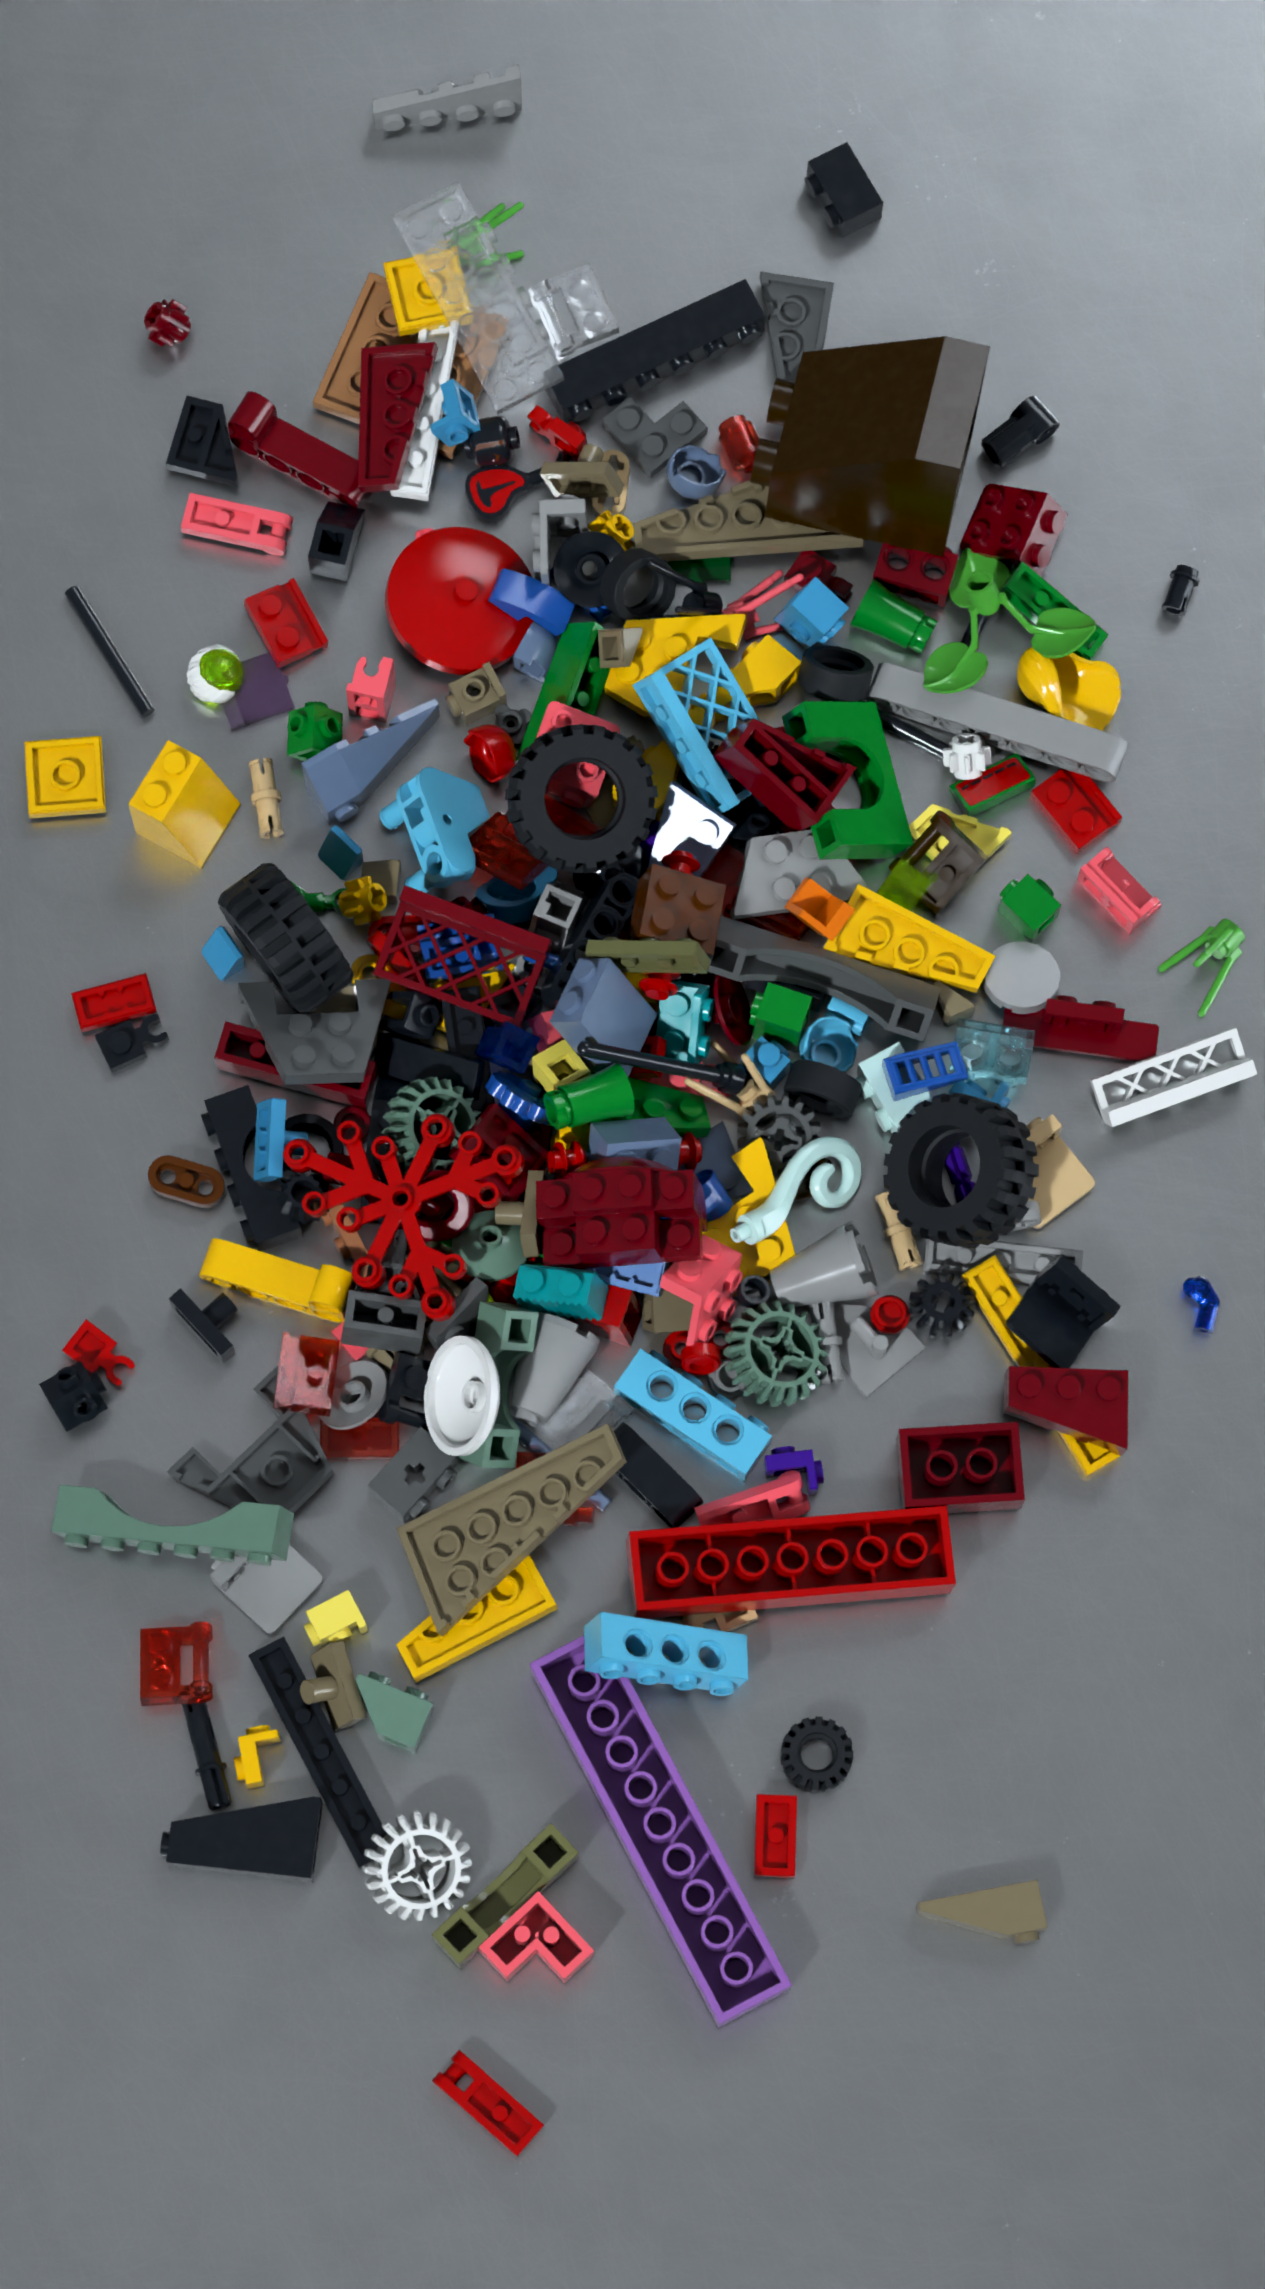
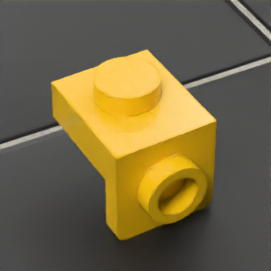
[234,1725,281,1790]

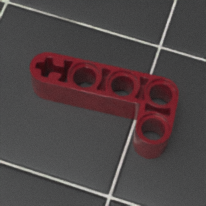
[227,391,366,507]

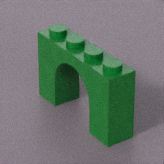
[782,701,914,860]

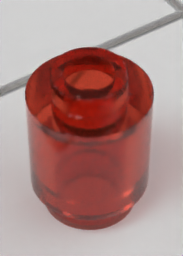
[718,415,760,474]

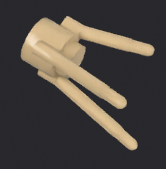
[684,1040,777,1120]

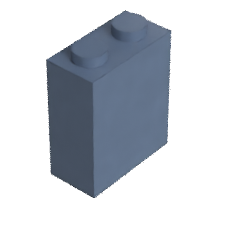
[549,958,657,1077]

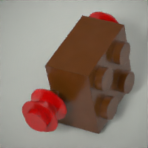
[627,850,726,1000]

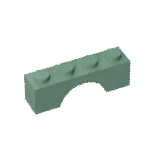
[456,1301,539,1469]

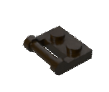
[889,810,989,915]

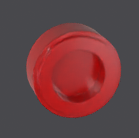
[681,1342,721,1375]

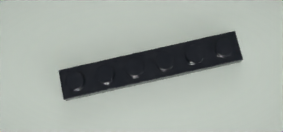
[248,1636,395,1869]

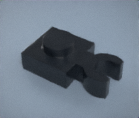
[95,1014,169,1073]

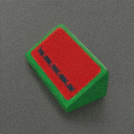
[949,753,1036,817]

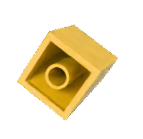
[128,740,241,869]

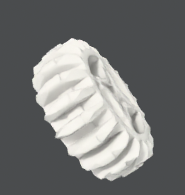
[363,1810,473,1921]

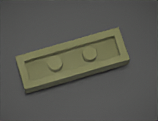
[585,937,710,974]

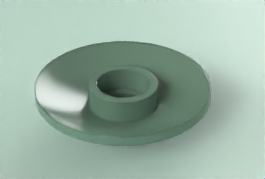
[452,1210,528,1281]

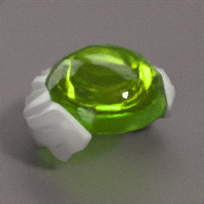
[186,644,244,703]

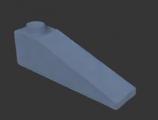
[301,698,440,825]

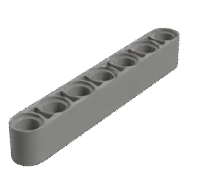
[866,663,1128,782]

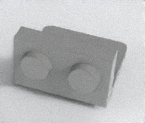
[532,495,588,586]
[210,1544,323,1634]

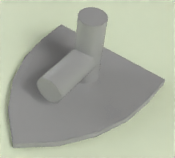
[835,1304,926,1398]

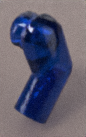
[1183,1276,1220,1334]

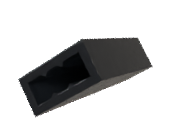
[160,1797,323,1883]

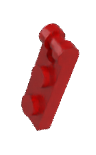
[432,2050,544,2157]

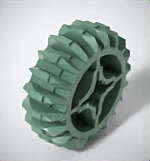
[381,1077,482,1174]
[722,1300,829,1407]

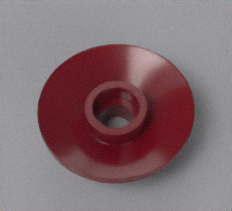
[712,975,753,1046]

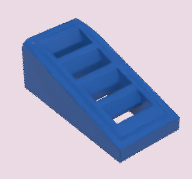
[882,1041,969,1101]

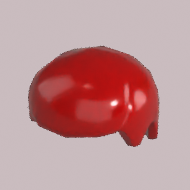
[464,724,517,783]

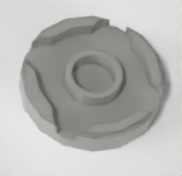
[983,941,1061,1014]

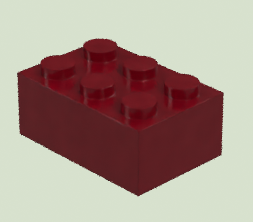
[896,1422,1025,1513]

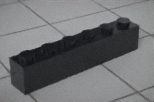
[543,279,766,423]

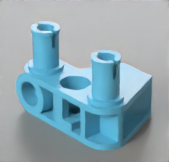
[379,767,490,893]

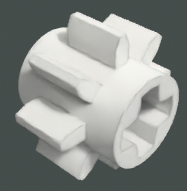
[943,733,991,780]

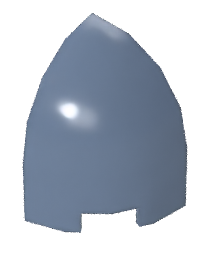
[513,621,560,683]

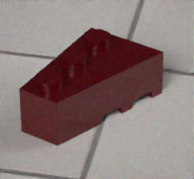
[713,718,857,832]
[1004,1366,1128,1456]

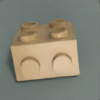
[1026,1114,1095,1229]

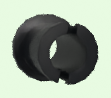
[1162,565,1200,616]

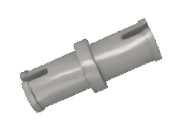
[809,1302,845,1384]

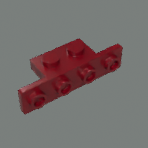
[1001,995,1159,1062]

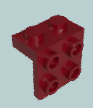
[960,484,1068,577]

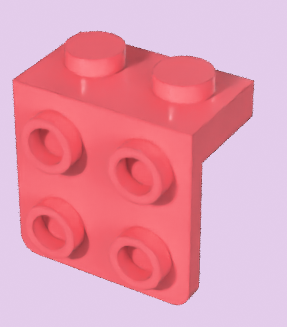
[536,701,620,808]
[660,1234,743,1346]

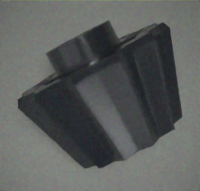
[277,1172,329,1225]

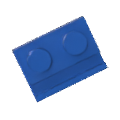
[417,913,503,983]

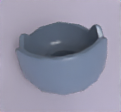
[666,445,727,500]

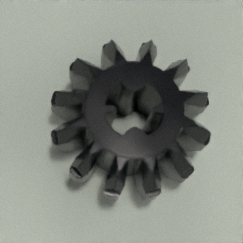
[909,1272,975,1339]

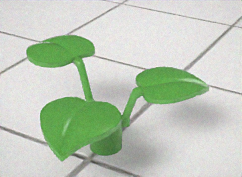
[923,547,1097,694]

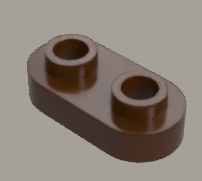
[148,1155,225,1208]

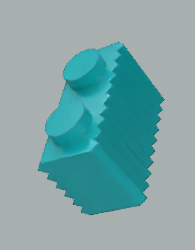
[513,1264,608,1321]

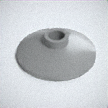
[316,1360,388,1430]

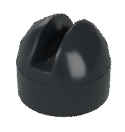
[736,1275,770,1309]

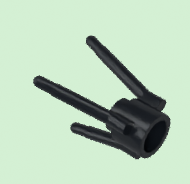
[645,560,723,619]

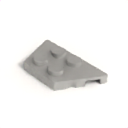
[729,830,871,920]

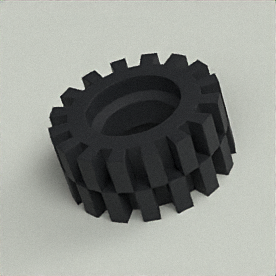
[780,1716,854,1793]

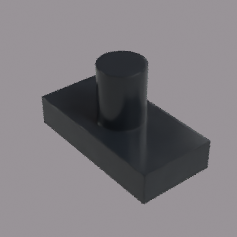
[169,1288,238,1364]

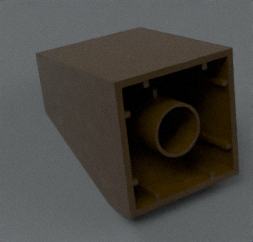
[750,336,990,557]

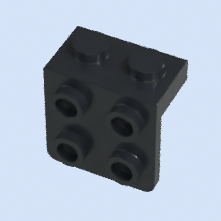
[1006,1254,1121,1368]

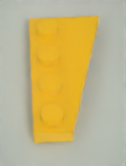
[823,884,995,993]
[396,1555,558,1683]

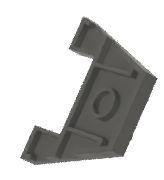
[238,979,390,1085]
[167,1365,335,1513]

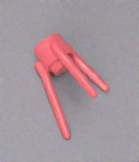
[721,570,804,641]

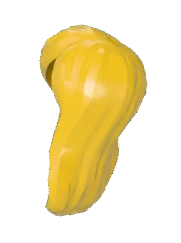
[1016,647,1121,731]

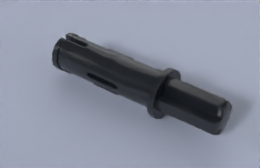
[179,1690,232,1811]

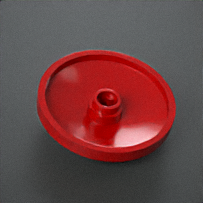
[385,527,533,675]

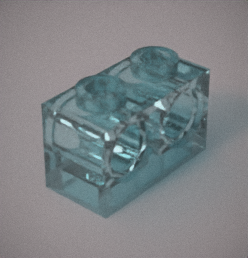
[949,1018,1035,1088]

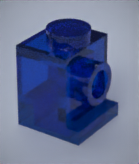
[475,1021,540,1074]

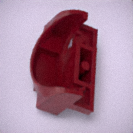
[536,1156,707,1269]

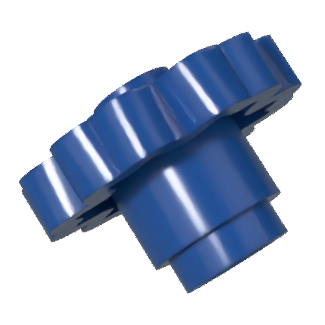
[485,1070,550,1132]

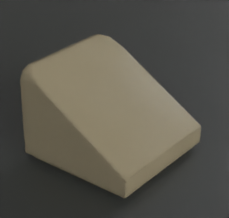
[598,627,643,668]
[361,859,401,904]
[933,981,975,1027]

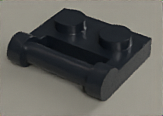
[379,1352,431,1431]

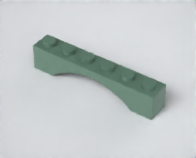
[51,1485,294,1566]

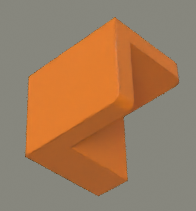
[784,877,855,941]

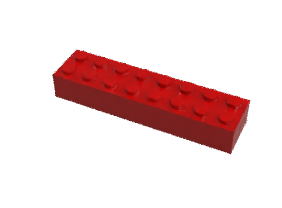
[626,1505,956,1619]

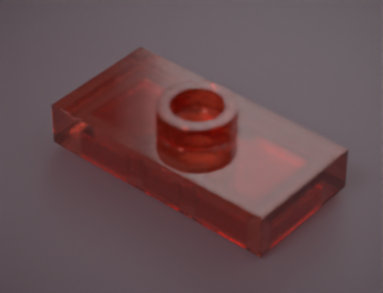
[320,1418,400,1460]

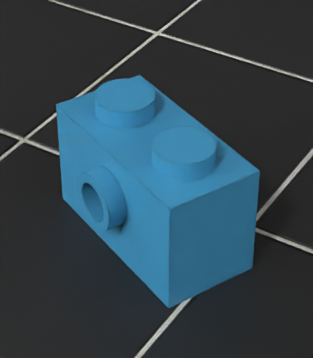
[773,577,849,649]

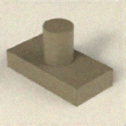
[539,444,624,497]
[495,1170,545,1258]
[300,1641,367,1731]

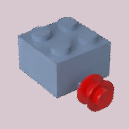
[547,1117,702,1179]

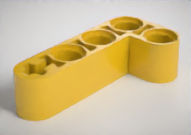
[198,1238,356,1323]

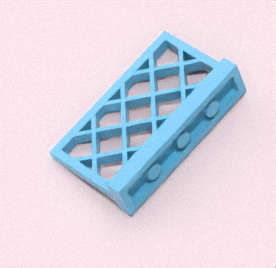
[632,637,760,813]

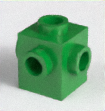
[287,701,343,761]

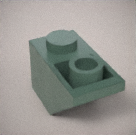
[355,1671,434,1753]

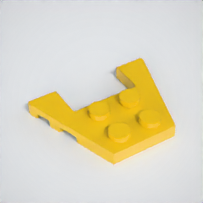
[604,613,747,743]
[659,1136,795,1297]

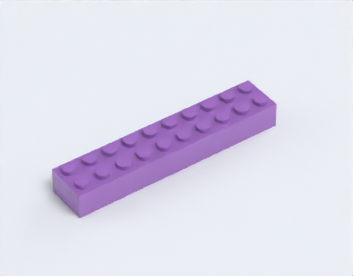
[530,1635,792,2028]

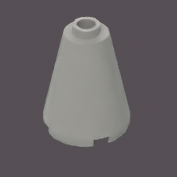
[767,1221,879,1308]
[510,1312,600,1427]

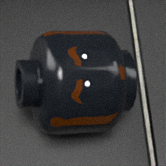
[463,415,521,468]

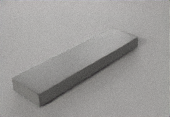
[923,1239,1083,1286]

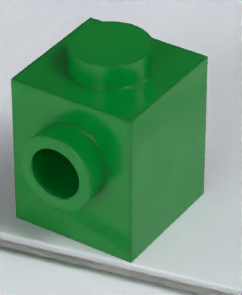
[998,874,1061,942]

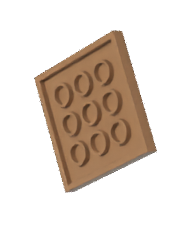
[313,272,509,459]

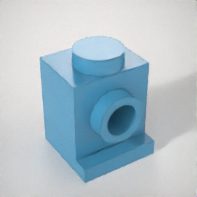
[740,1036,793,1090]

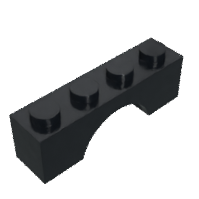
[201,1085,303,1252]

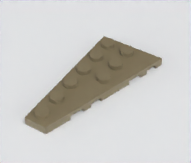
[633,480,864,562]
[396,1424,626,1636]

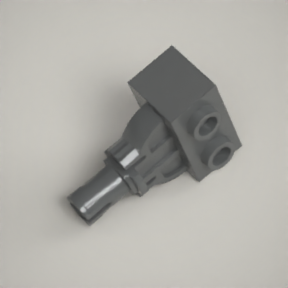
[340,1229,426,1355]

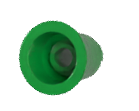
[849,578,938,654]
[543,1063,635,1130]

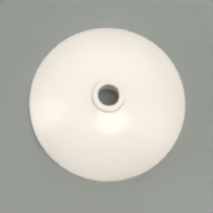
[424,1336,500,1456]

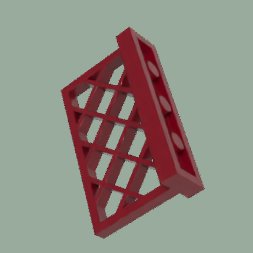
[373,885,554,1029]

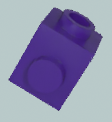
[764,1446,824,1496]

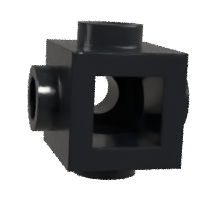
[39,1360,108,1432]

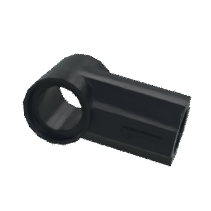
[981,395,1060,468]

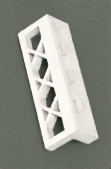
[1090,1027,1257,1127]

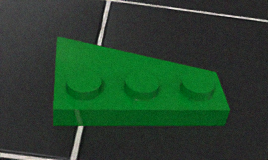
[587,1066,711,1137]

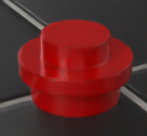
[870,1295,910,1335]

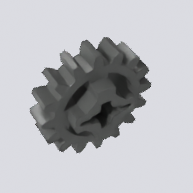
[737,1092,821,1177]

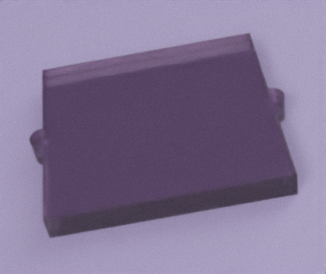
[211,652,295,730]

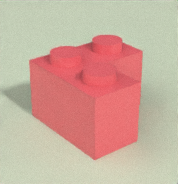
[479,1891,594,1984]

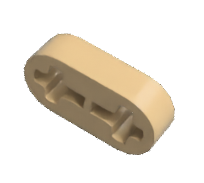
[592,449,630,517]

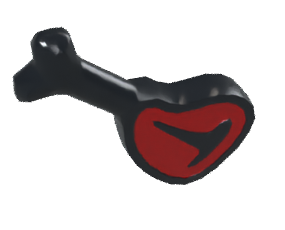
[465,450,569,523]

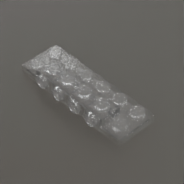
[392,181,564,415]

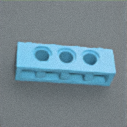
[613,1348,772,1482]
[584,1612,748,1696]

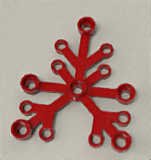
[283,1114,525,1322]

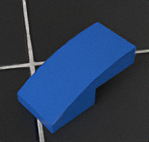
[488,568,575,636]

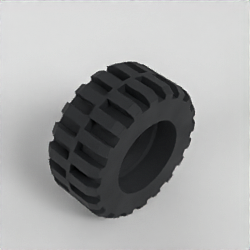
[505,724,658,873]
[218,863,354,1014]
[883,1093,1039,1248]

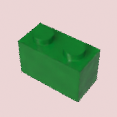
[749,982,812,1053]

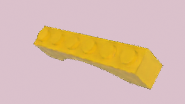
[612,634,801,824]

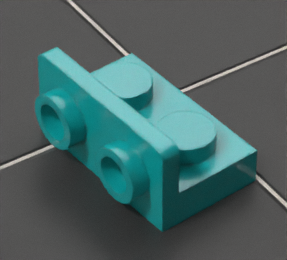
[656,980,714,1064]

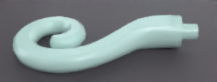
[730,1136,862,1245]

